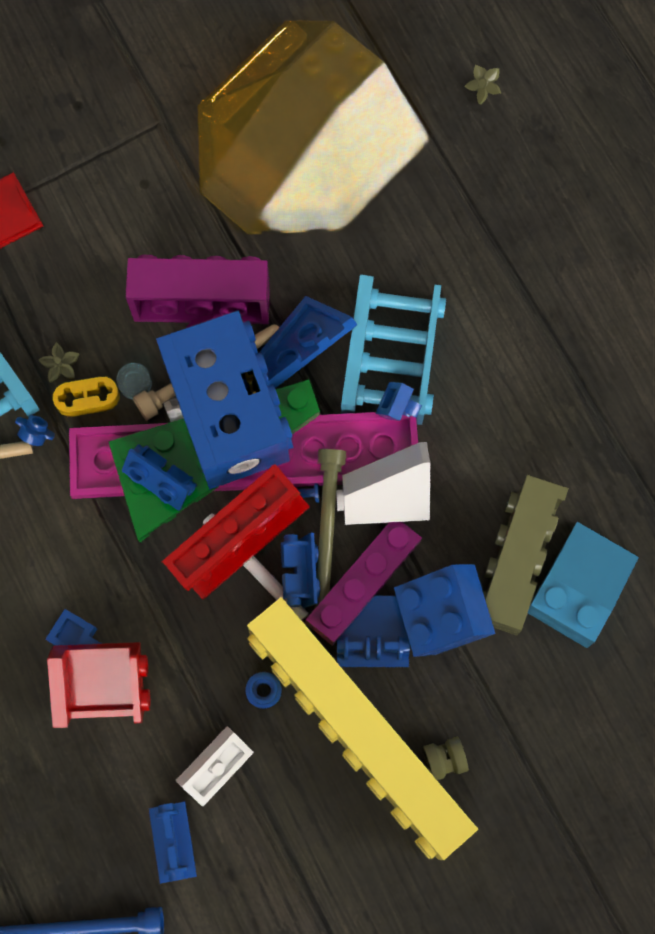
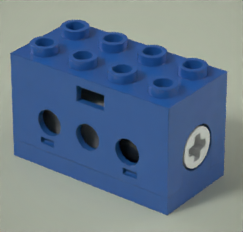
[156,310,294,490]

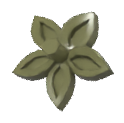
[464,64,501,105]
[38,342,80,383]

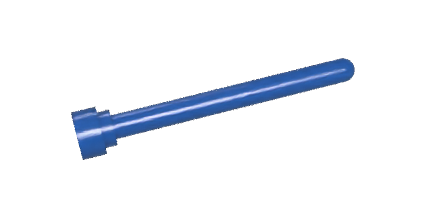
[0,907,164,934]

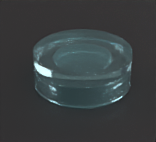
[116,363,152,399]

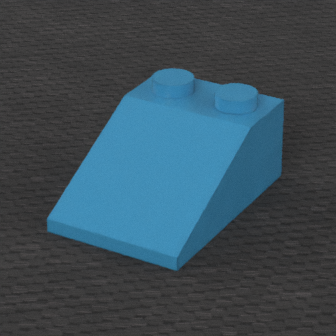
[528,522,639,648]

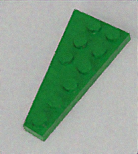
[109,380,320,543]

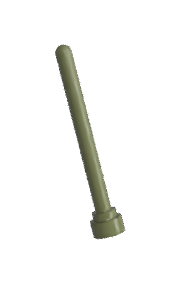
[314,449,346,609]

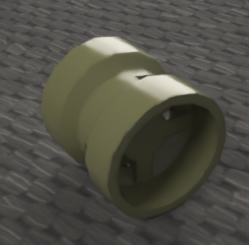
[423,736,469,781]

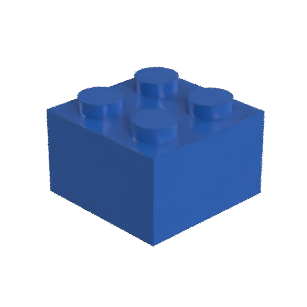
[394,564,496,657]

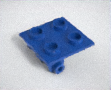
[337,596,410,667]

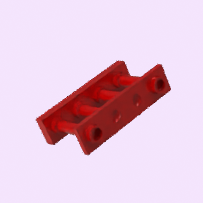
[162,464,310,600]

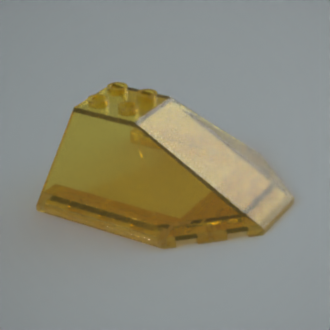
[198,20,430,234]

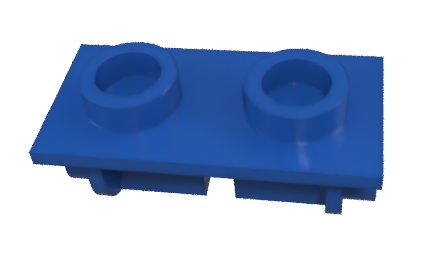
[122,444,197,511]
[280,533,320,609]
[149,802,197,884]

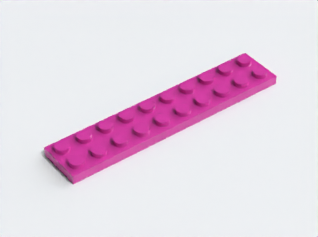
[69,412,418,499]

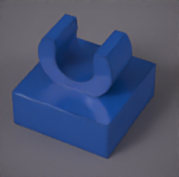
[375,382,422,421]

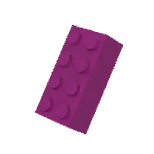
[126,255,270,324]

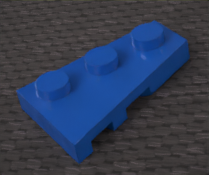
[260,296,357,388]

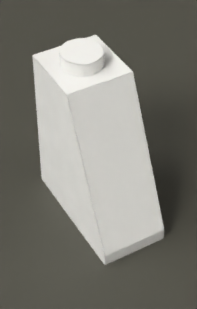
[336,442,430,525]

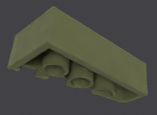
[483,475,569,635]

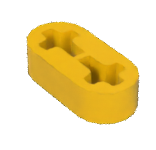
[53,377,120,417]

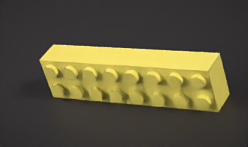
[247,597,479,860]

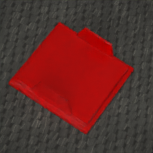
[0,172,44,248]

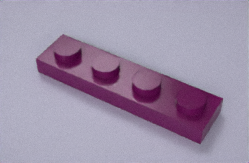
[305,522,422,646]

